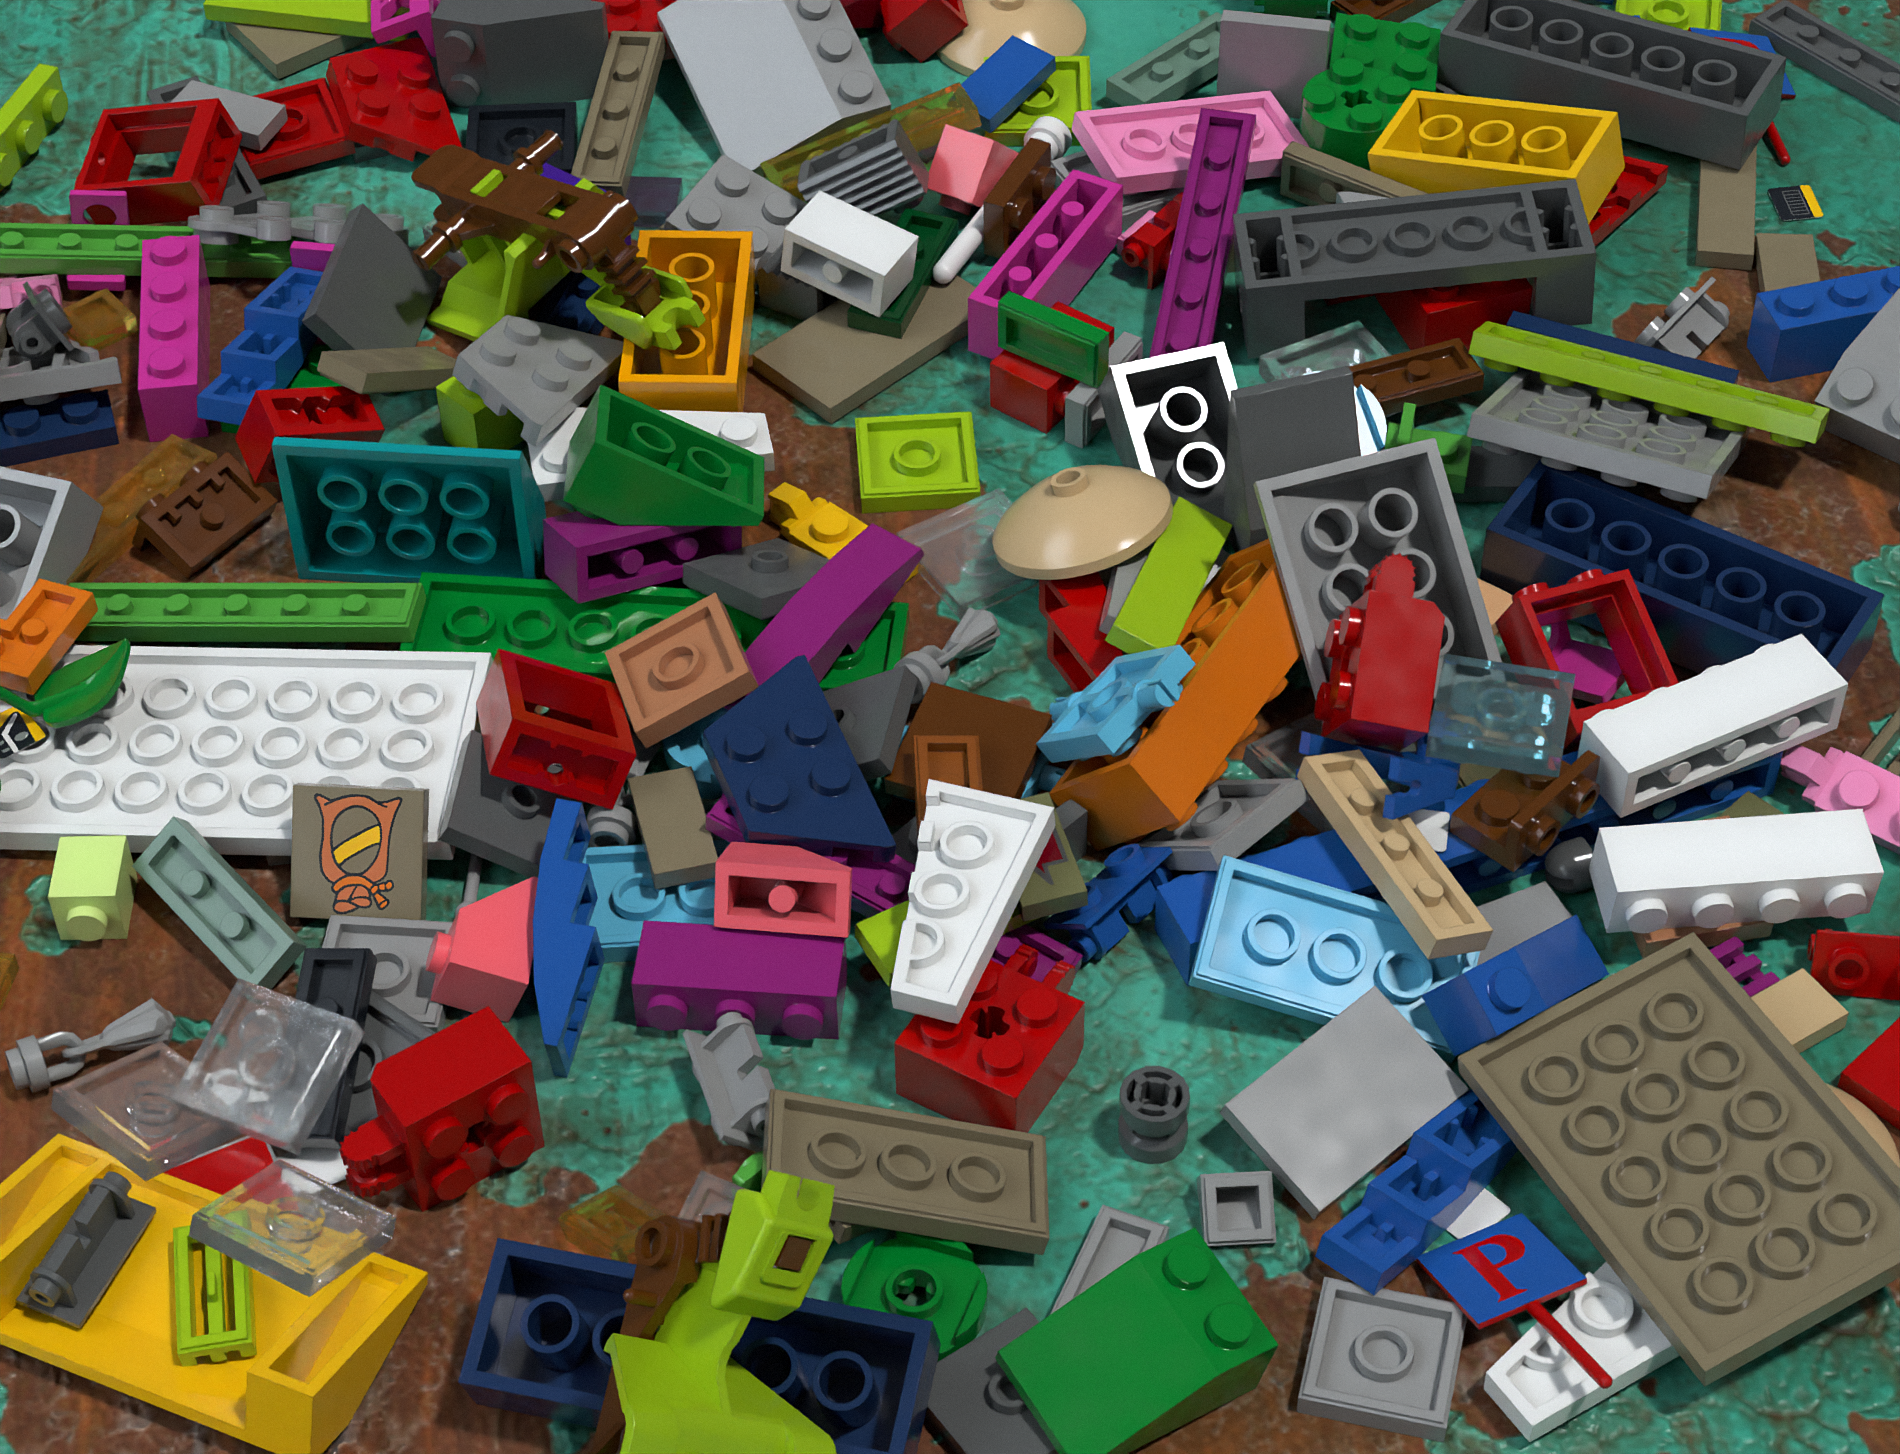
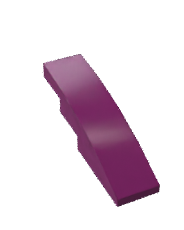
[724,523,925,710]

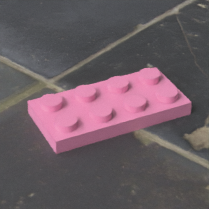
[1071,90,1309,195]

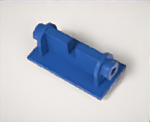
[1043,844,1174,962]

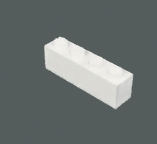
[1577,634,1848,818]
[1589,809,1884,933]

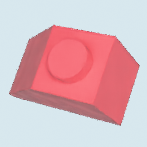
[928,124,1019,216]
[714,842,853,938]
[425,876,538,1023]

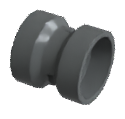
[1118,1066,1190,1164]

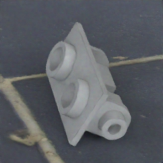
[1634,277,1730,359]
[682,1012,775,1152]

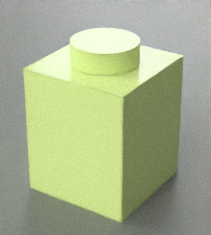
[48,835,138,941]

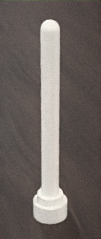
[932,116,1072,284]

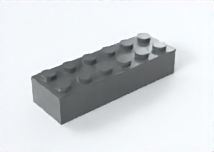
[1438,0,1787,170]

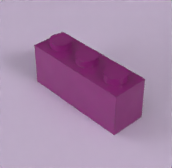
[543,511,742,604]
[631,920,848,1040]

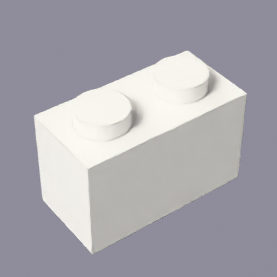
[781,190,919,317]

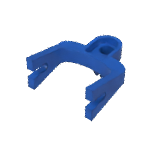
[1295,720,1461,820]

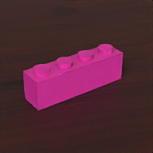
[968,169,1123,359]
[138,235,210,442]

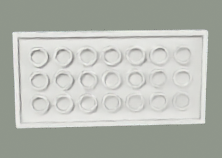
[0,645,493,860]

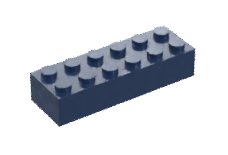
[1480,457,1884,683]
[458,1238,941,1454]

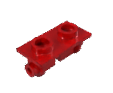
[1121,192,1183,290]
[1807,928,1900,1000]

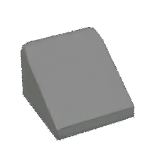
[1197,1171,1277,1247]

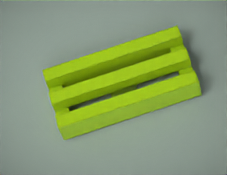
[173,1216,257,1366]

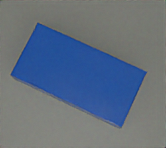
[947,35,1056,133]

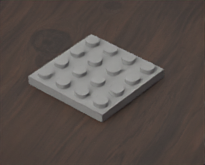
[1467,368,1750,502]

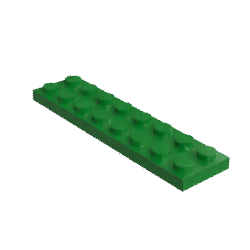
[399,572,909,691]

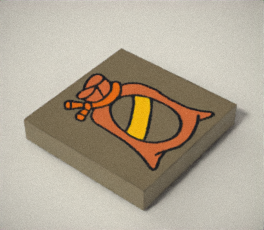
[290,783,429,920]

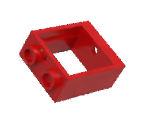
[74,98,243,225]
[1495,569,1679,757]
[476,648,637,810]

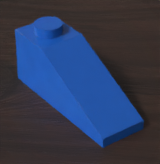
[1421,914,1609,1057]

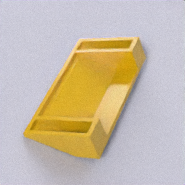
[0,1133,428,1454]

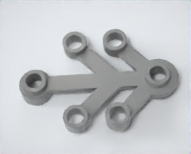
[188,200,409,246]

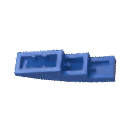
[197,266,323,425]
[533,798,605,1078]
[1315,1089,1519,1295]

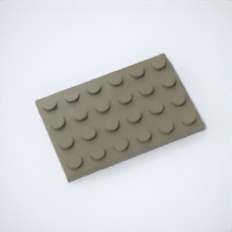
[1458,932,1900,1387]

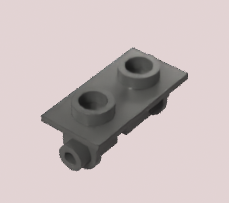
[5,282,74,358]
[16,1171,157,1329]

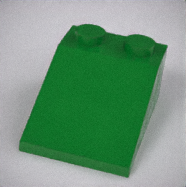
[563,384,765,526]
[995,1227,1279,1454]

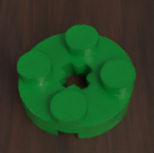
[841,1231,988,1362]

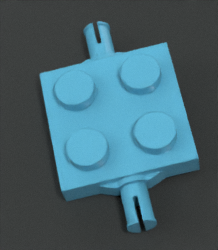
[1036,644,1196,763]

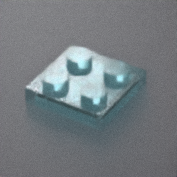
[1425,654,1576,777]

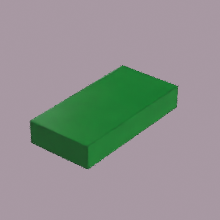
[998,291,1109,388]

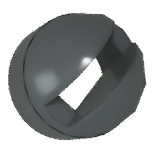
[1544,837,1594,894]

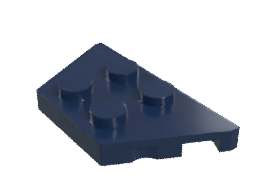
[703,655,896,863]

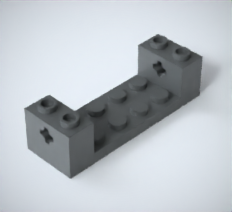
[1233,179,1596,359]

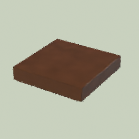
[884,682,1052,801]

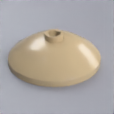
[935,0,1086,77]
[992,465,1173,580]

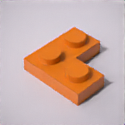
[0,578,98,695]

